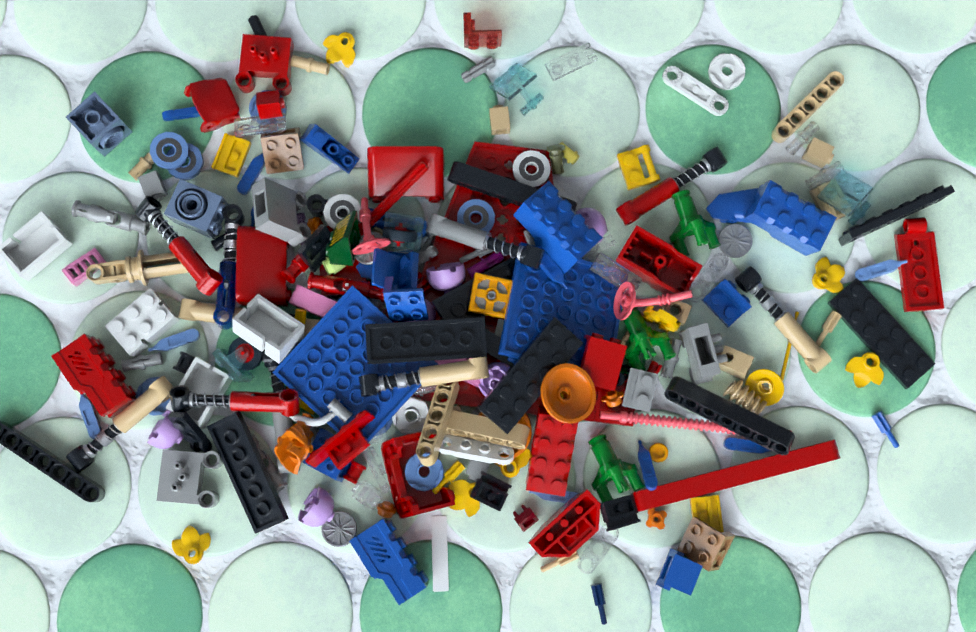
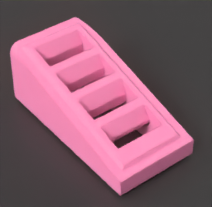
[62,248,106,286]

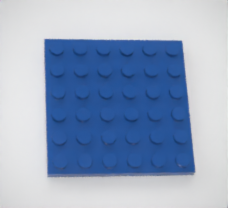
[498,242,627,367]
[272,285,439,442]

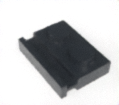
[297,224,331,272]
[470,471,512,511]
[600,494,641,532]

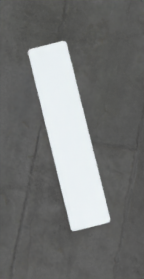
[431,516,449,592]

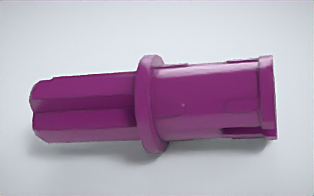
[467,252,504,279]

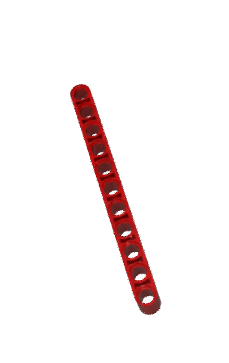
[631,440,841,512]

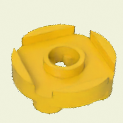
[643,306,681,333]

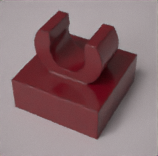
[513,505,539,532]

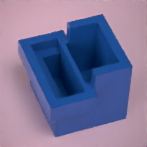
[656,548,703,596]

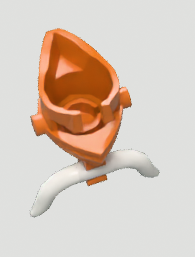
[274,412,336,475]

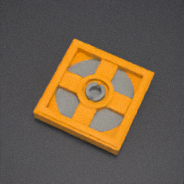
[468,273,512,319]

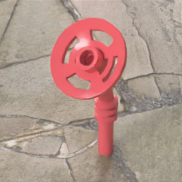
[352,197,391,255]
[613,282,693,320]

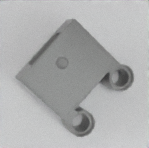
[252,178,311,247]
[679,323,728,385]
[156,449,223,508]

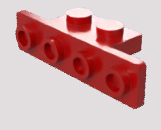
[305,410,375,470]

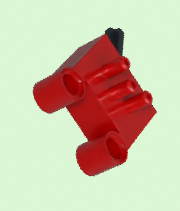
[235,15,294,96]

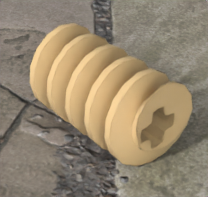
[723,380,767,415]

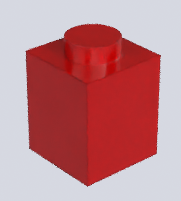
[256,90,286,120]

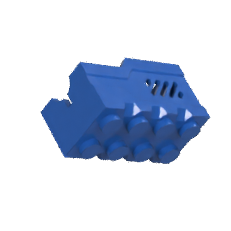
[743,180,837,256]
[513,181,602,274]
[349,518,429,605]

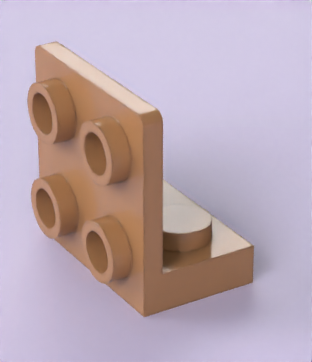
[260,127,304,174]
[677,517,735,572]

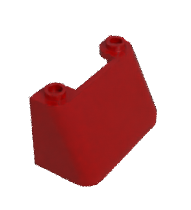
[367,146,444,203]
[235,226,292,307]
[381,432,455,519]

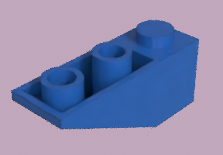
[300,124,360,174]

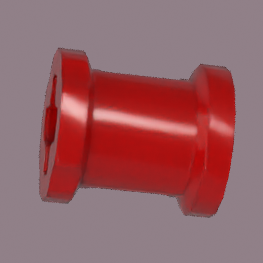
[343,460,367,485]

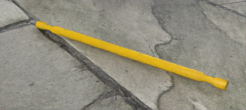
[780,311,799,380]

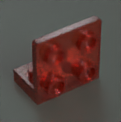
[463,12,502,50]

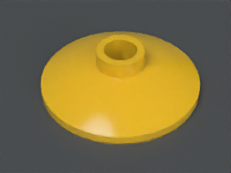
[745,369,784,406]

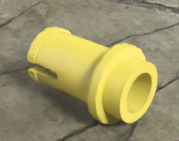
[560,142,580,165]

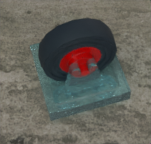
[382,211,425,255]
[212,337,263,382]

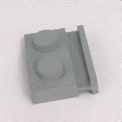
[622,368,658,412]

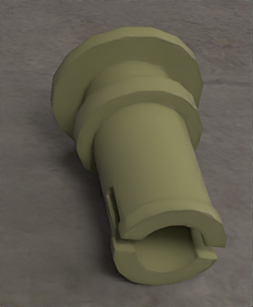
[546,144,565,175]

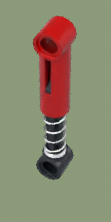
[616,147,728,226]
[135,196,223,296]
[169,385,300,417]

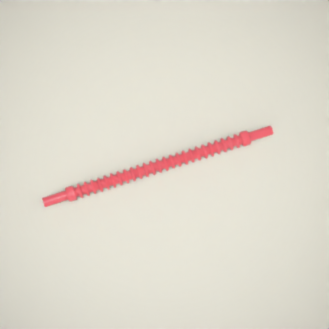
[600,411,792,434]

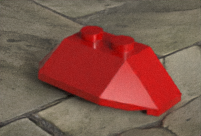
[528,489,601,557]

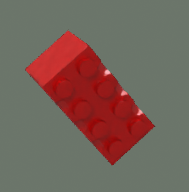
[613,225,702,301]
[51,333,137,419]
[526,405,578,497]

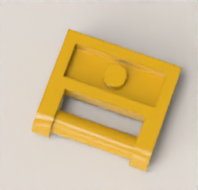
[616,144,661,191]

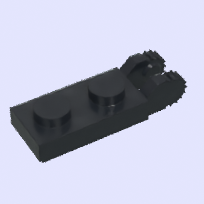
[168,412,212,453]

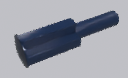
[590,583,607,625]

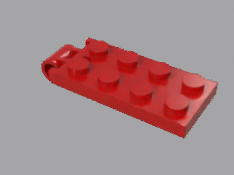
[894,217,944,313]

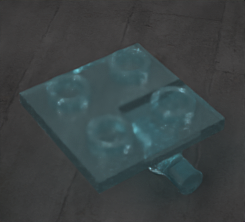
[489,63,544,116]
[817,170,873,225]

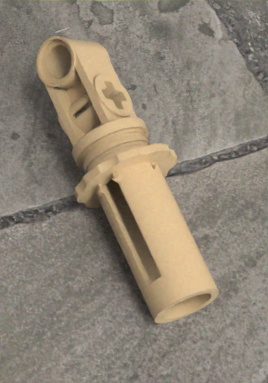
[86,250,189,286]

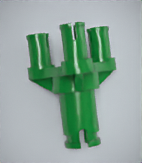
[669,190,721,256]
[621,307,676,371]
[588,434,645,502]

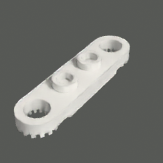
[662,66,729,116]
[439,435,514,465]

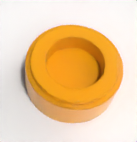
[648,443,668,463]

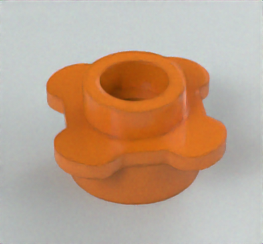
[601,390,624,407]
[646,508,667,530]

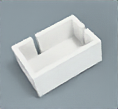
[0,211,73,281]
[105,288,180,358]
[232,294,305,363]
[166,357,234,428]

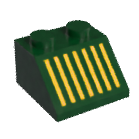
[326,210,361,266]

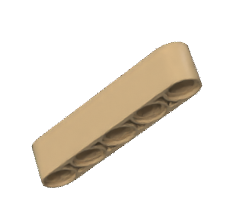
[771,71,844,143]
[416,382,460,466]
[434,410,530,449]

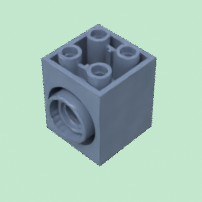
[66,91,132,157]
[164,179,229,239]

